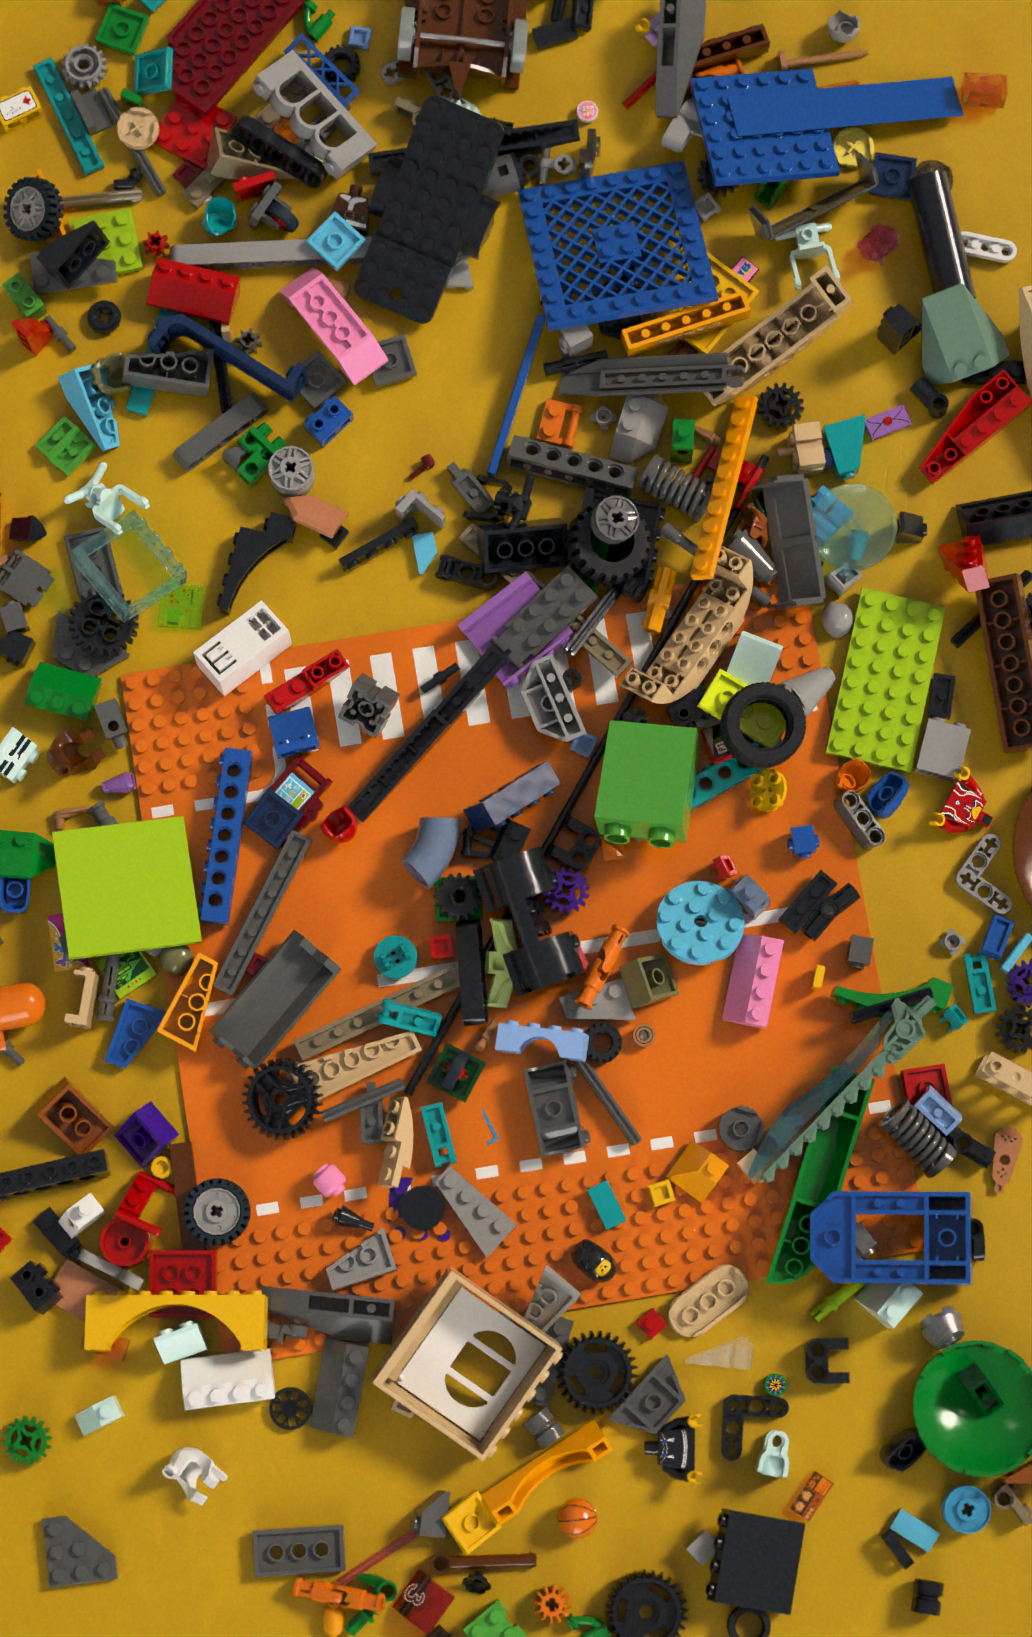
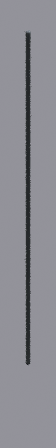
[404,454,770,1096]

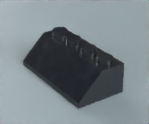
[956,491,1032,545]
[477,518,568,573]

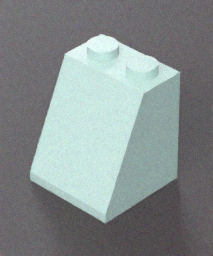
[727,631,783,685]
[854,1283,923,1329]

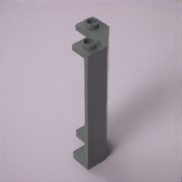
[208,930,341,1069]

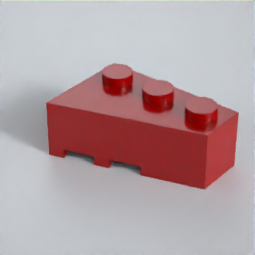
[938,535,990,593]

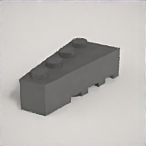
[122,349,214,398]

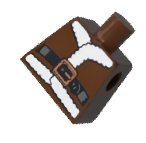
[329,184,369,237]

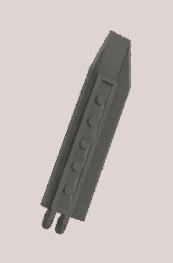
[559,352,745,397]

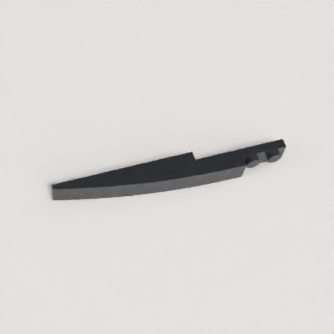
[368,119,580,176]
[348,645,509,823]

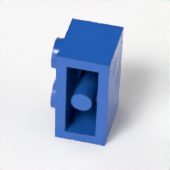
[304,396,354,448]

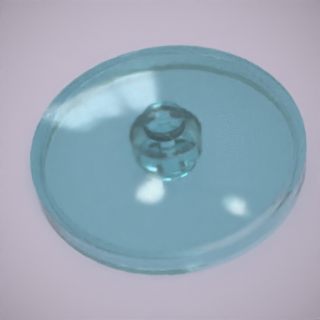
[813,483,897,570]

